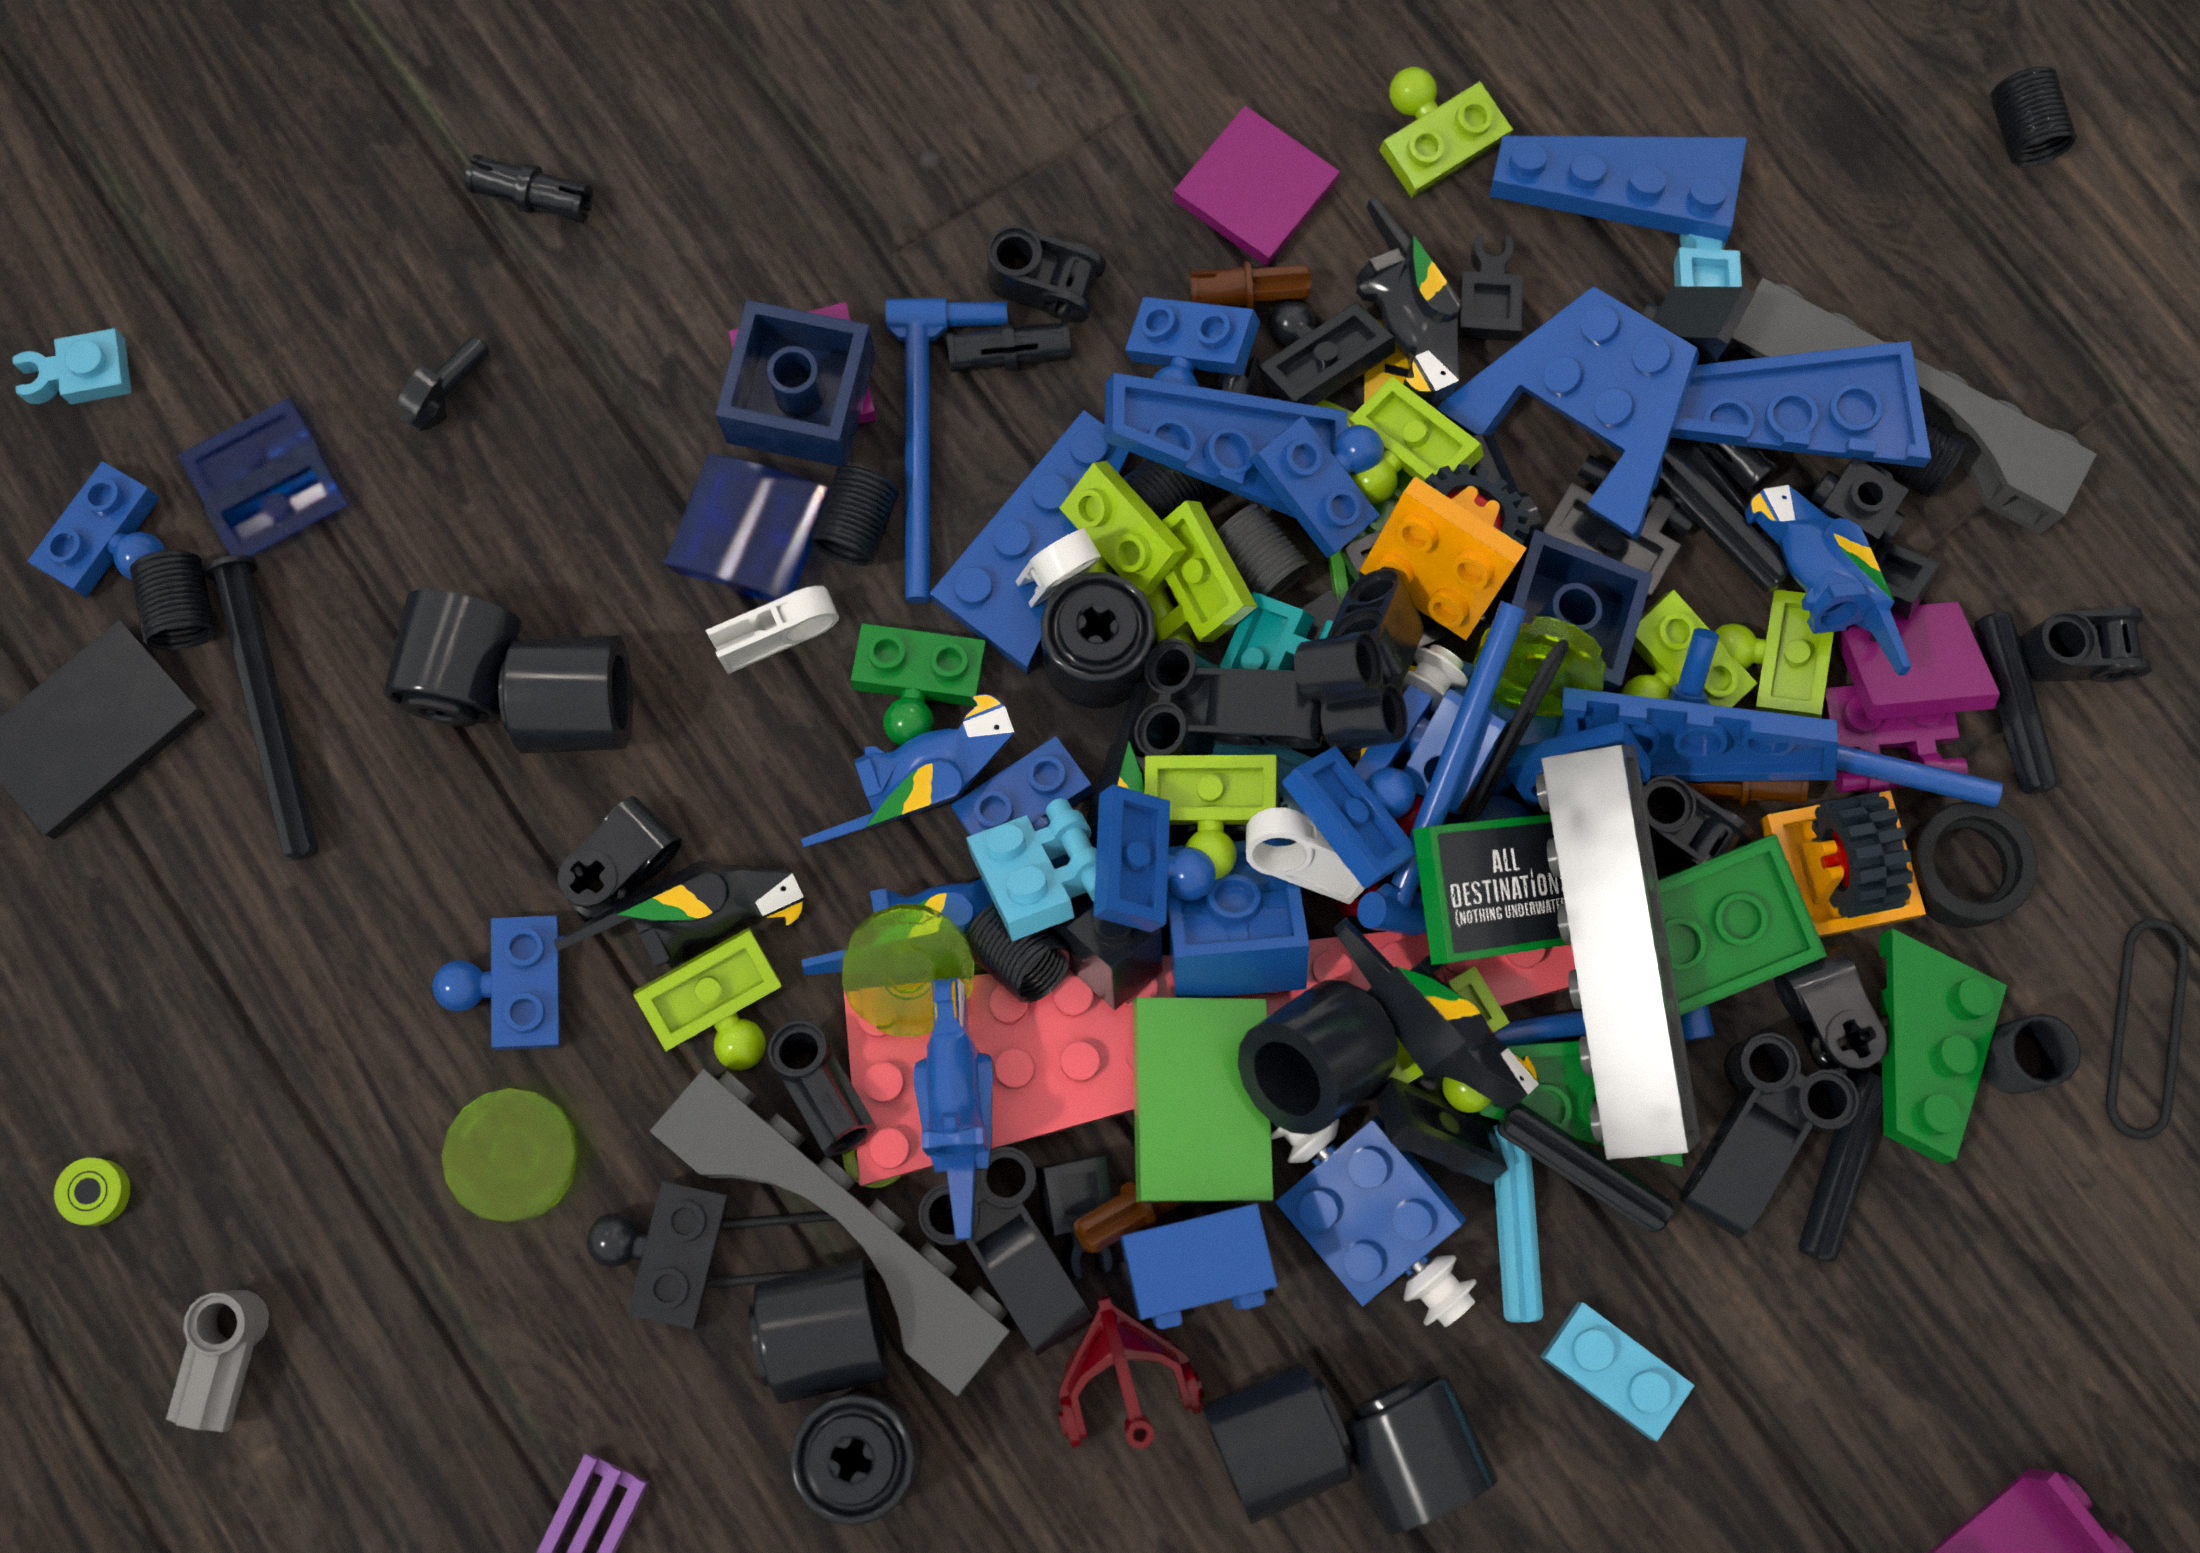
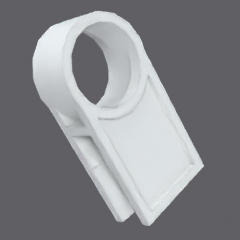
[1016,528,1101,608]
[706,586,839,674]
[1246,808,1364,905]

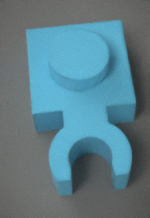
[1674,234,1742,287]
[12,328,131,405]

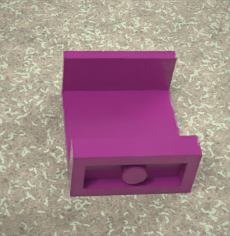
[1928,1468,2134,1553]

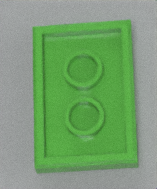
[1132,997,1273,1202]

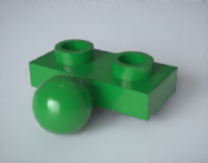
[851,623,986,746]

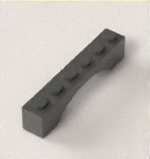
[1716,278,2097,535]
[650,1069,1012,1397]

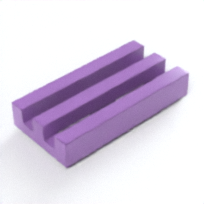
[536,1453,650,1553]

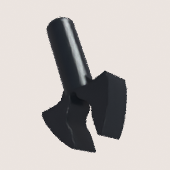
[396,337,489,431]

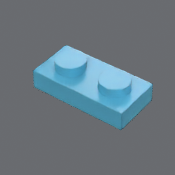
[1540,1302,1695,1441]

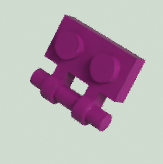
[1821,685,1968,795]

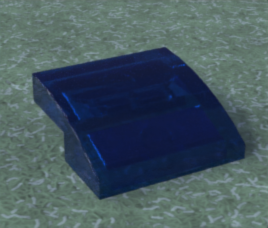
[177,397,349,556]
[664,453,829,601]

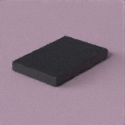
[0,620,205,840]

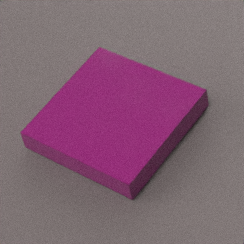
[1173,106,1340,267]
[1834,602,2000,720]

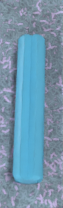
[1493,1125,1544,1322]

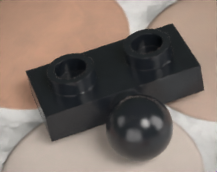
[1259,300,1395,406]
[1375,1074,1508,1185]
[586,1181,729,1329]

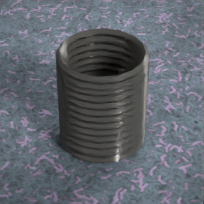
[1216,504,1309,599]

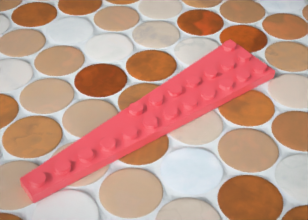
[844,932,1576,1187]

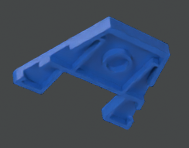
[1437,286,1700,540]

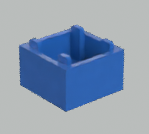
[1166,838,1309,998]
[1120,1204,1278,1329]

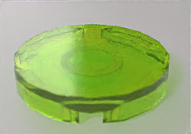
[1474,616,1607,717]
[842,904,974,1037]
[441,1088,578,1222]

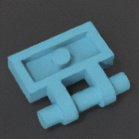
[966,798,1097,941]

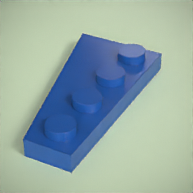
[1489,136,1747,243]
[1670,341,1931,468]
[1104,373,1347,518]
[929,410,1132,674]
[1563,687,1838,782]

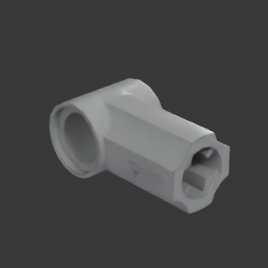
[166,1290,269,1432]

